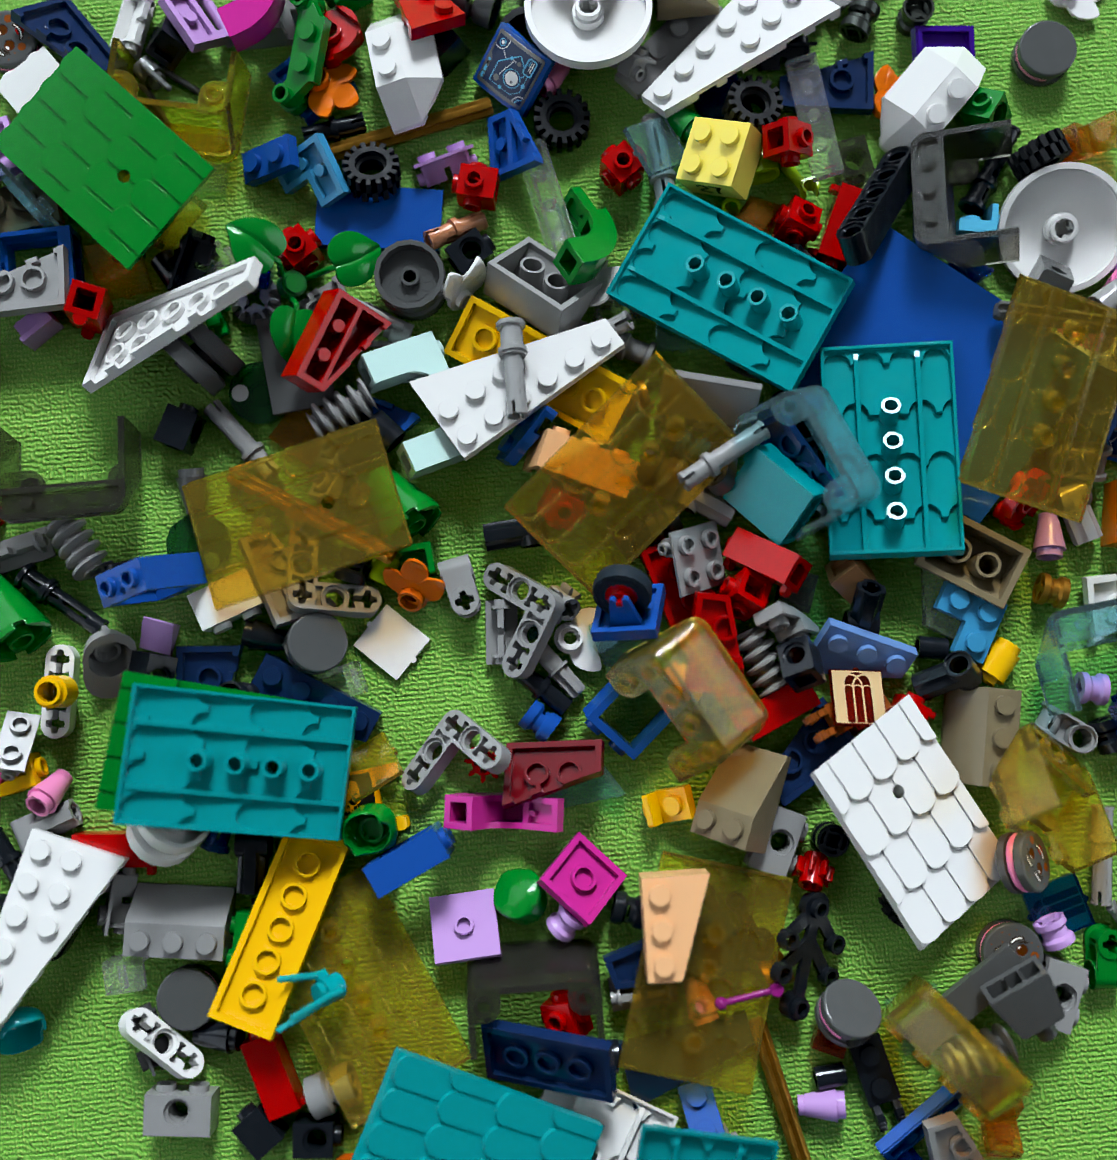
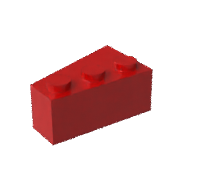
[281,288,392,393]

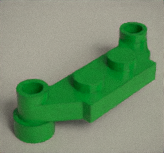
[272,0,332,116]

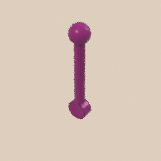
[714,982,784,1010]

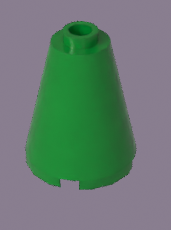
[358,460,442,549]
[0,573,52,663]

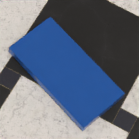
[315,187,444,255]

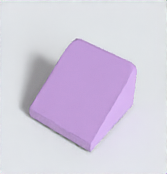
[140,616,181,656]

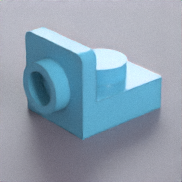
[949,203,999,244]

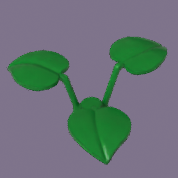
[226,217,381,362]

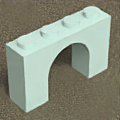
[357,330,479,481]

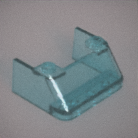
[734,385,881,542]
[1035,599,1117,716]

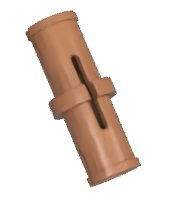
[423,210,488,250]

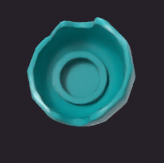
[0,1006,47,1055]

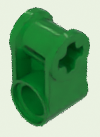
[1083,922,1117,990]

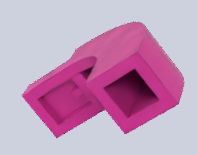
[217,0,286,52]
[444,792,564,833]

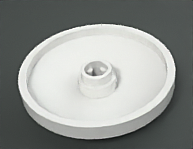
[524,0,652,70]
[996,162,1117,293]

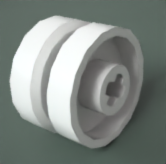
[126,825,210,867]

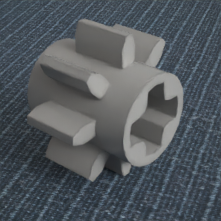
[542,582,581,624]

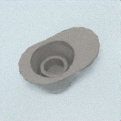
[82,625,137,698]

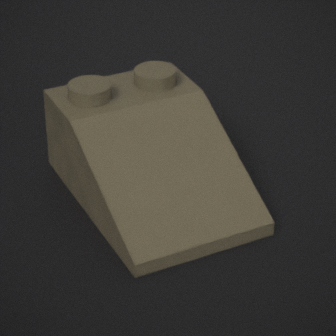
[690,740,791,854]

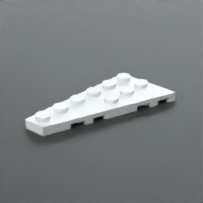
[641,0,841,118]
[81,256,263,394]
[409,318,625,461]
[0,828,130,1030]

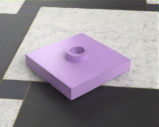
[429,888,502,966]

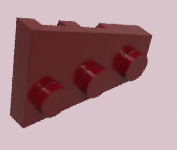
[502,739,605,810]

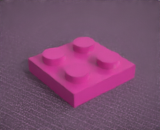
[536,832,627,927]

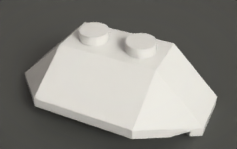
[365,14,444,135]
[879,47,986,158]

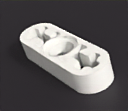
[40,645,80,739]
[118,1007,204,1079]

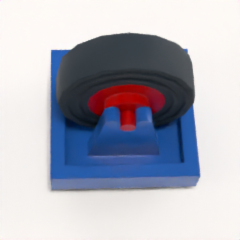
[590,564,666,642]

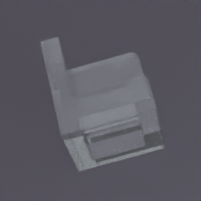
[317,661,369,697]
[102,954,150,996]

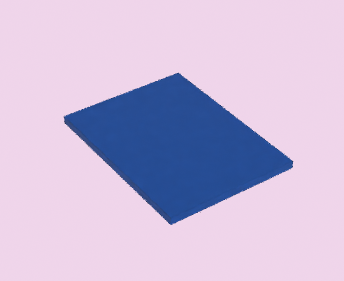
[781,227,1099,524]

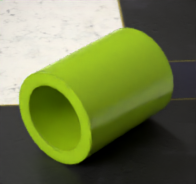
[368,558,401,587]

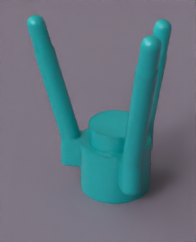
[276,968,347,1034]

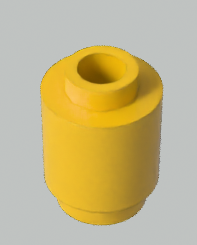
[977,637,1021,687]
[34,675,79,709]

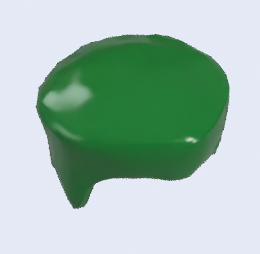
[342,803,398,857]
[493,868,548,925]

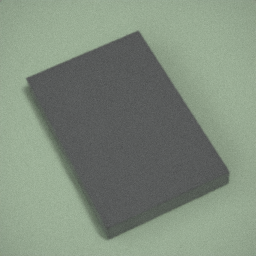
[255,309,335,416]

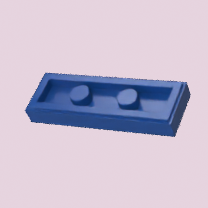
[874,1080,966,1160]

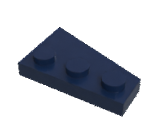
[10,0,124,77]
[778,51,874,115]
[760,412,844,504]
[779,696,854,807]

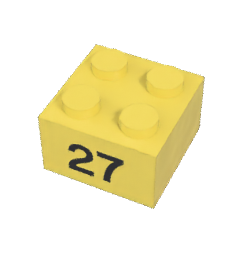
[676,117,763,200]

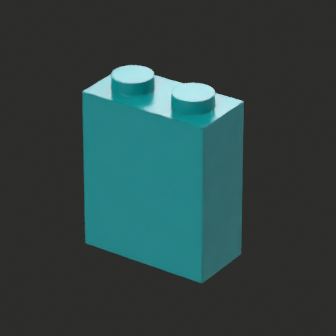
[722,443,828,546]

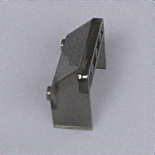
[910,119,1020,268]
[0,416,142,524]
[467,936,605,1060]

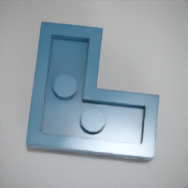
[278,133,351,208]
[933,580,1008,664]

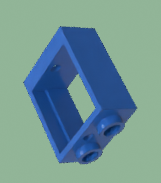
[0,225,85,288]
[95,552,208,608]
[582,653,688,760]
[362,821,456,898]

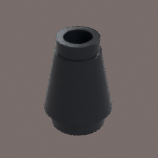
[241,619,287,651]
[192,1022,246,1054]

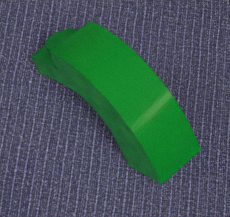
[553,186,617,286]

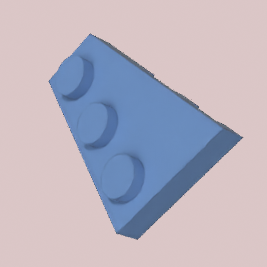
[813,617,918,679]

